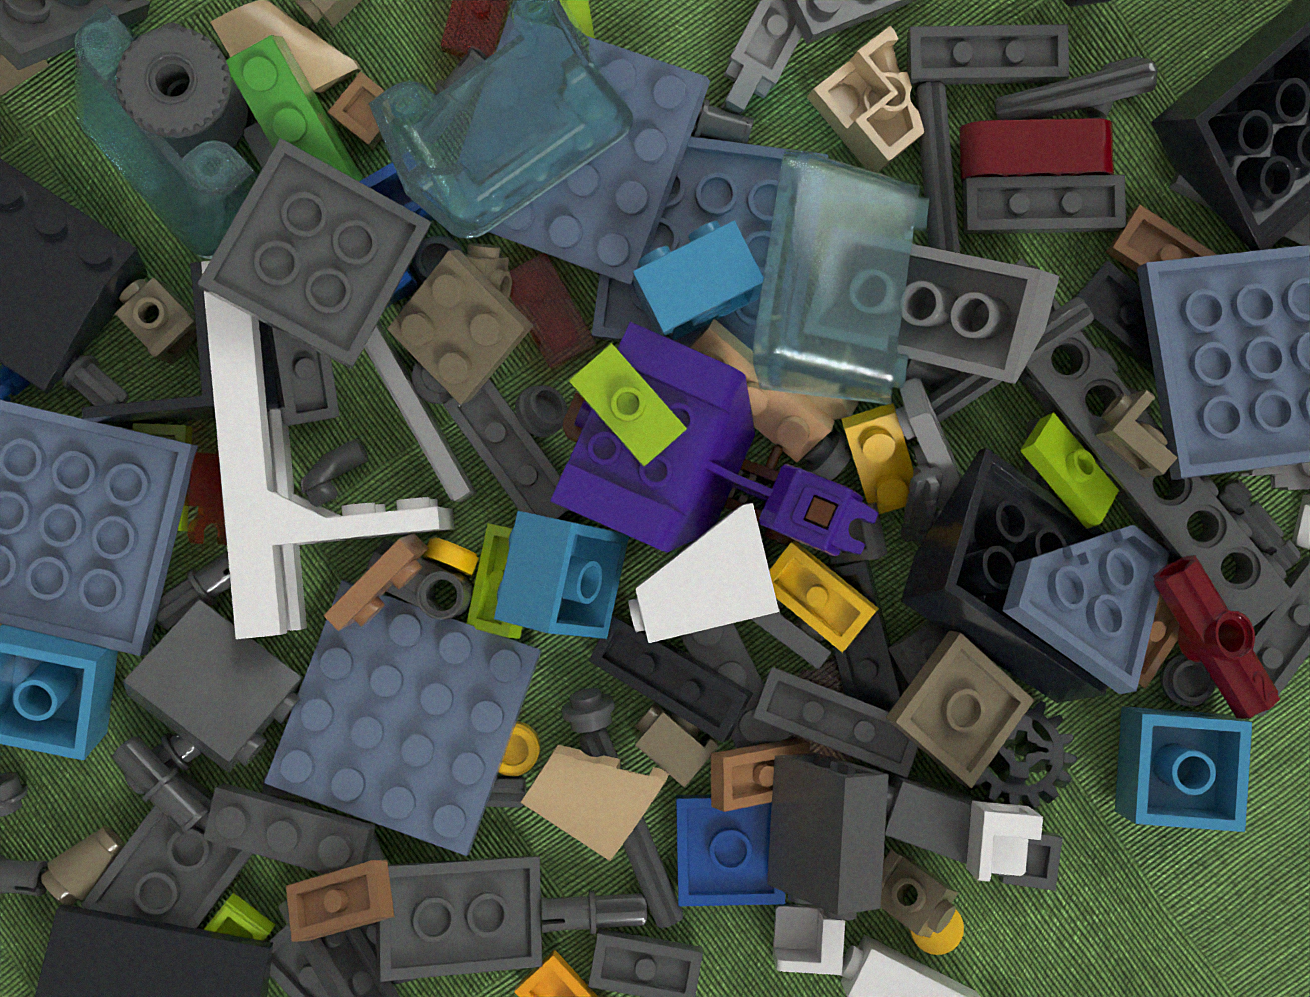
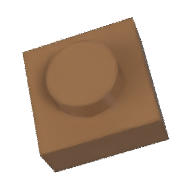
[328,71,405,150]

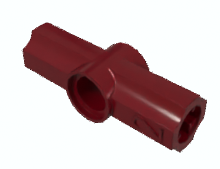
[1153,555,1280,719]

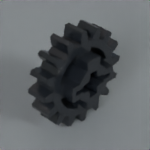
[967,700,1077,810]

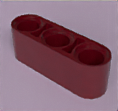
[959,118,1114,182]

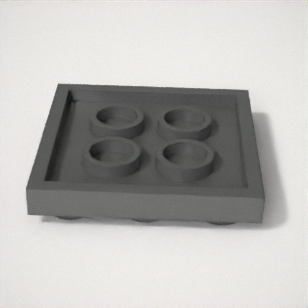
[197,138,431,369]

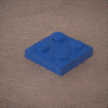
[676,794,785,906]

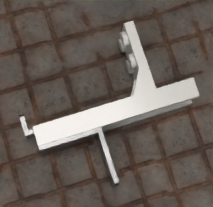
[82,261,455,639]

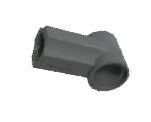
[366,539,474,620]

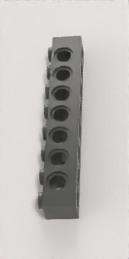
[1014,259,1294,627]

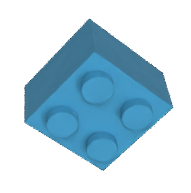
[633,220,765,341]
[494,511,629,639]
[0,624,118,760]
[1115,706,1252,832]

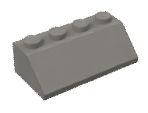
[808,228,1059,384]

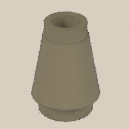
[41,825,125,906]

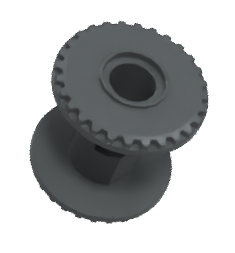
[116,26,249,164]

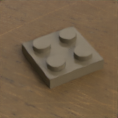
[387,249,534,405]
[886,631,1034,788]

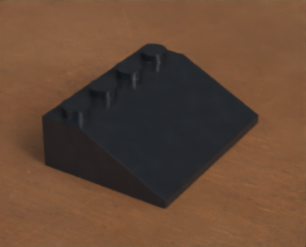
[1151,0,1310,251]
[0,159,148,394]
[901,447,1107,703]
[35,904,274,997]

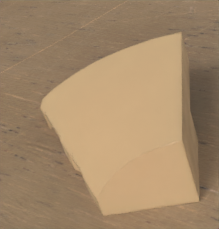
[210,0,362,94]
[807,26,925,177]
[521,745,669,861]

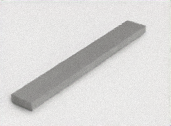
[243,122,477,502]

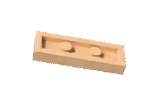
[688,319,835,462]

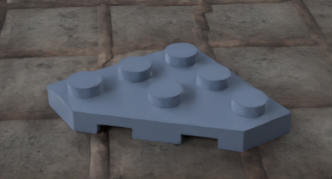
[1002,524,1170,694]

